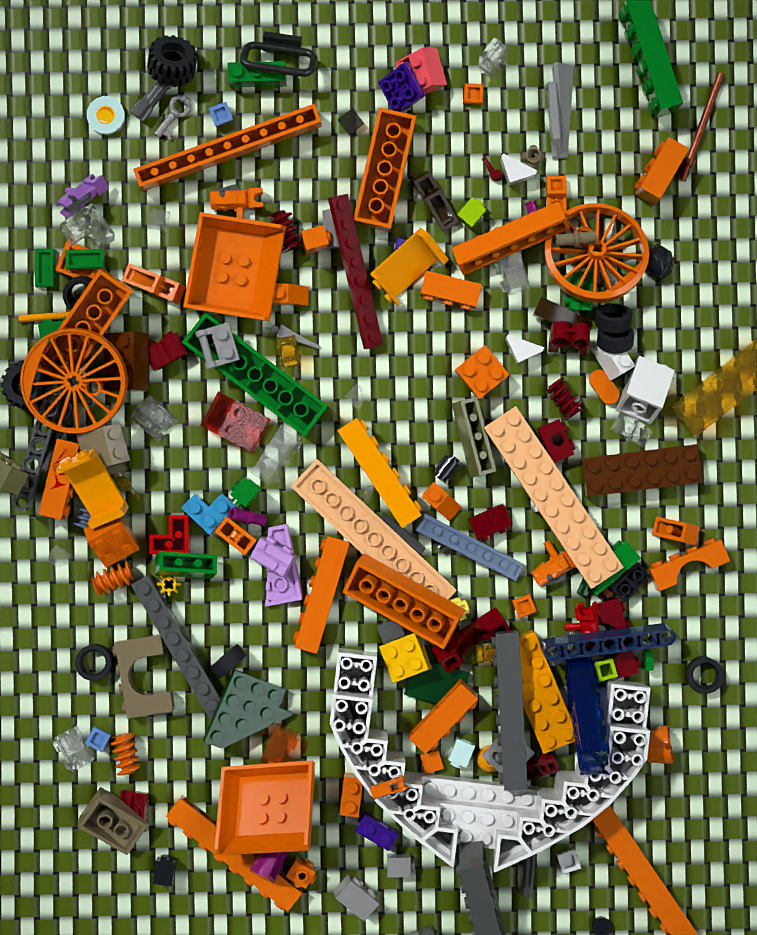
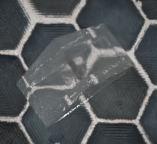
[610,413,653,448]

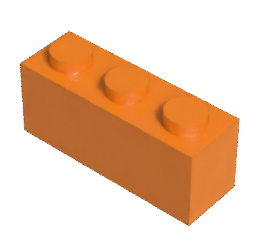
[420,271,482,311]

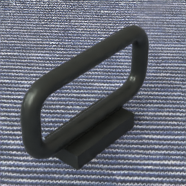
[240,31,318,77]

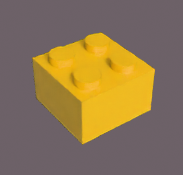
[379,633,433,683]

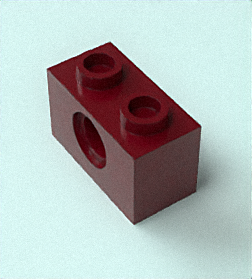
[536,419,575,463]

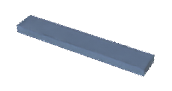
[415,513,525,581]

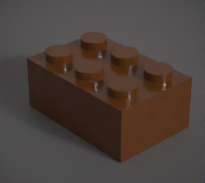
[103,331,149,392]

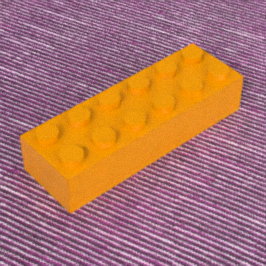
[337,418,422,528]
[519,630,579,754]

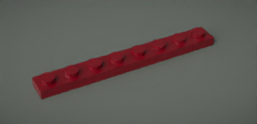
[328,194,383,349]

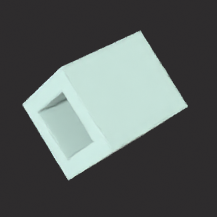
[448,736,475,768]

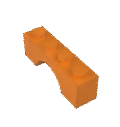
[647,538,730,591]

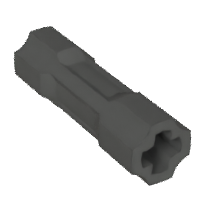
[130,80,172,122]

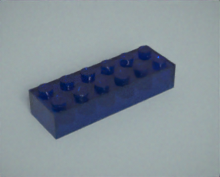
[565,656,610,775]

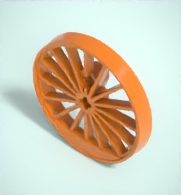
[545,203,649,303]
[20,328,128,433]

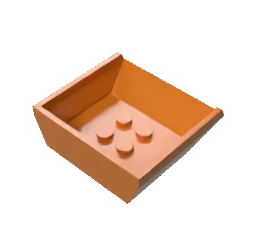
[183,212,286,322]
[214,760,315,855]

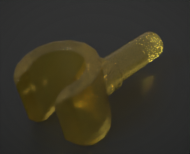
[118,478,141,501]

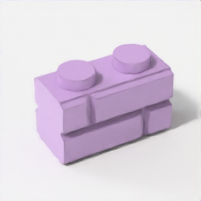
[250,536,297,577]

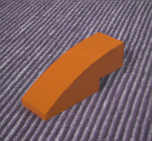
[121,263,186,305]

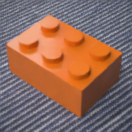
[634,137,689,206]

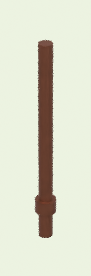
[679,72,725,182]

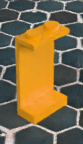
[370,228,449,306]
[56,448,129,529]

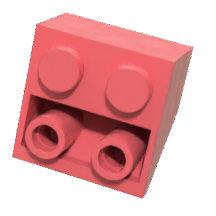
[395,48,447,94]

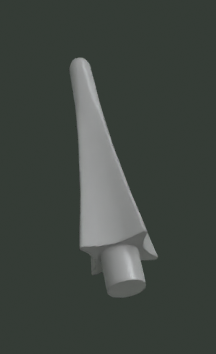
[270,324,321,349]

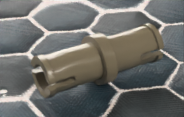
[556,230,596,247]

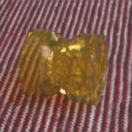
[475,643,497,664]

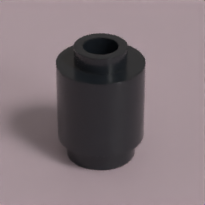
[433,454,460,483]

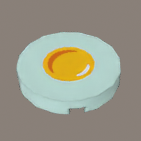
[87,96,125,135]

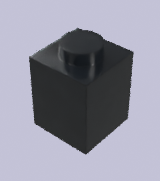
[153,854,177,886]

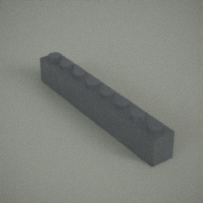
[131,574,222,718]
[492,631,528,791]

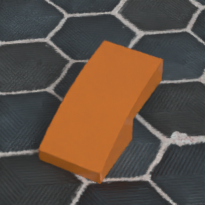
[546,176,567,213]

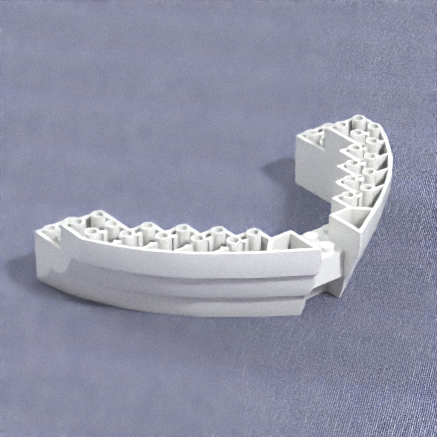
[330,648,651,872]

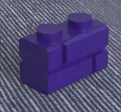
[355,811,398,851]

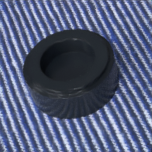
[592,916,612,935]

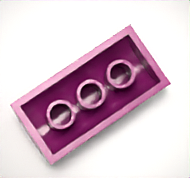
[249,852,289,884]

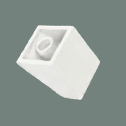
[615,356,675,424]

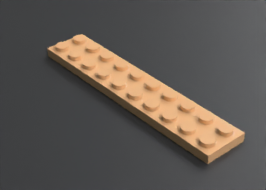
[484,406,624,589]
[291,459,457,600]

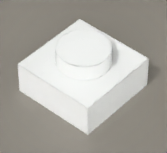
[556,848,581,874]

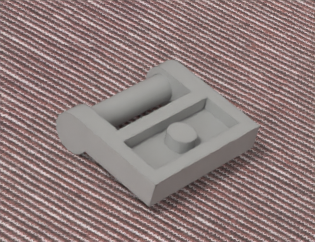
[195,322,240,370]

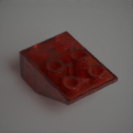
[200,391,271,453]

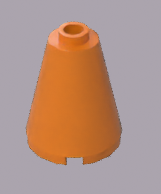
[646,725,674,764]

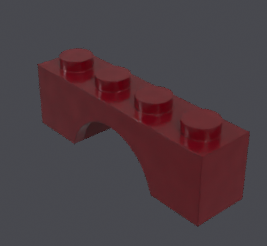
[597,597,640,679]
[431,607,511,674]

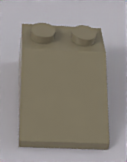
[78,787,148,855]

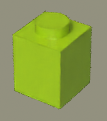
[456,197,487,230]
[590,658,618,682]

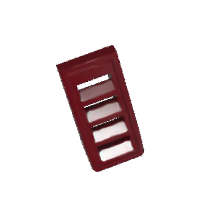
[526,751,561,780]

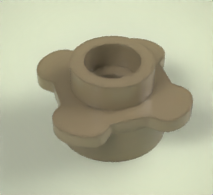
[521,145,544,168]

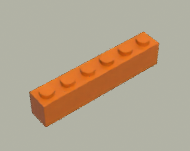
[452,201,570,276]
[292,536,350,654]

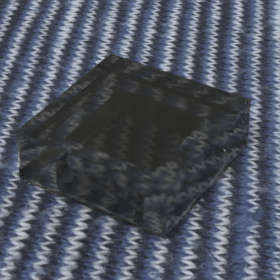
[337,108,364,136]

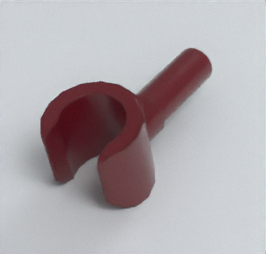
[482,157,502,181]

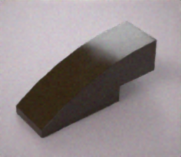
[411,170,459,232]
[532,297,592,326]

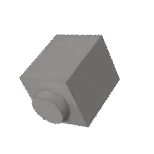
[387,853,414,877]

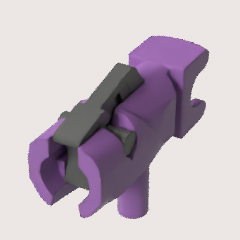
[56,174,108,218]

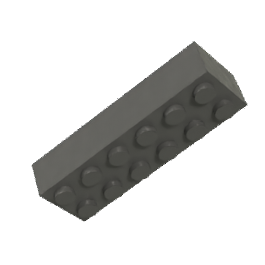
[456,841,506,935]

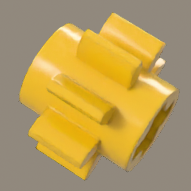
[157,576,181,596]

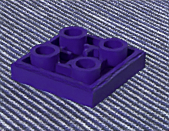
[378,62,425,113]

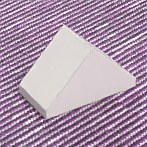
[500,154,537,186]
[505,335,544,364]

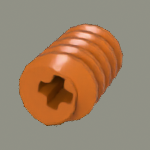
[91,561,135,596]
[110,733,141,776]

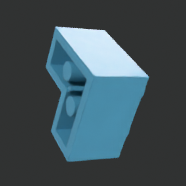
[181,493,238,534]

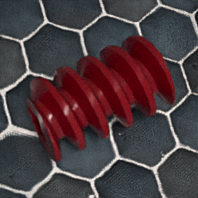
[268,210,303,253]
[546,376,586,419]

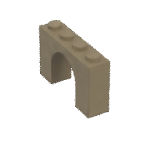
[113,634,175,719]

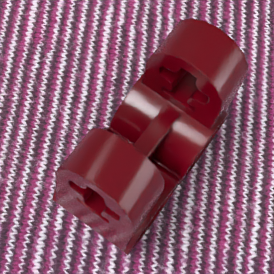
[548,321,590,355]

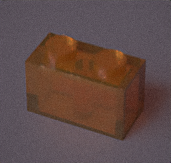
[260,723,299,764]

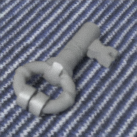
[154,95,191,140]

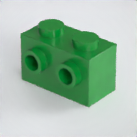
[230,477,263,508]

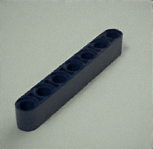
[540,623,676,661]

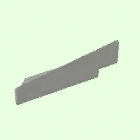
[546,62,574,159]

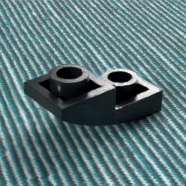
[611,562,651,603]

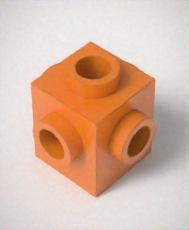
[286,856,317,889]

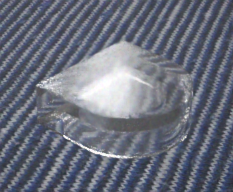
[49,544,73,567]

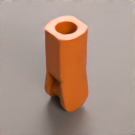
[370,775,408,800]

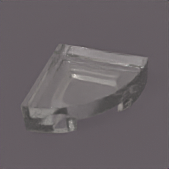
[344,383,363,410]
[360,485,375,504]

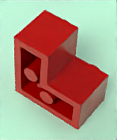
[149,515,191,554]

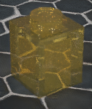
[276,335,301,367]

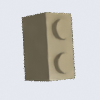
[76,423,130,468]

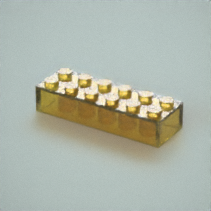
[669,337,757,438]

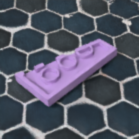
[265,524,303,607]

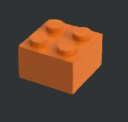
[454,345,509,400]
[84,517,140,568]

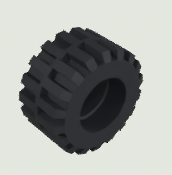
[147,35,197,87]
[0,360,53,410]

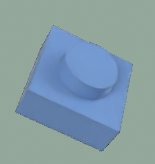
[209,102,234,128]
[85,726,112,752]

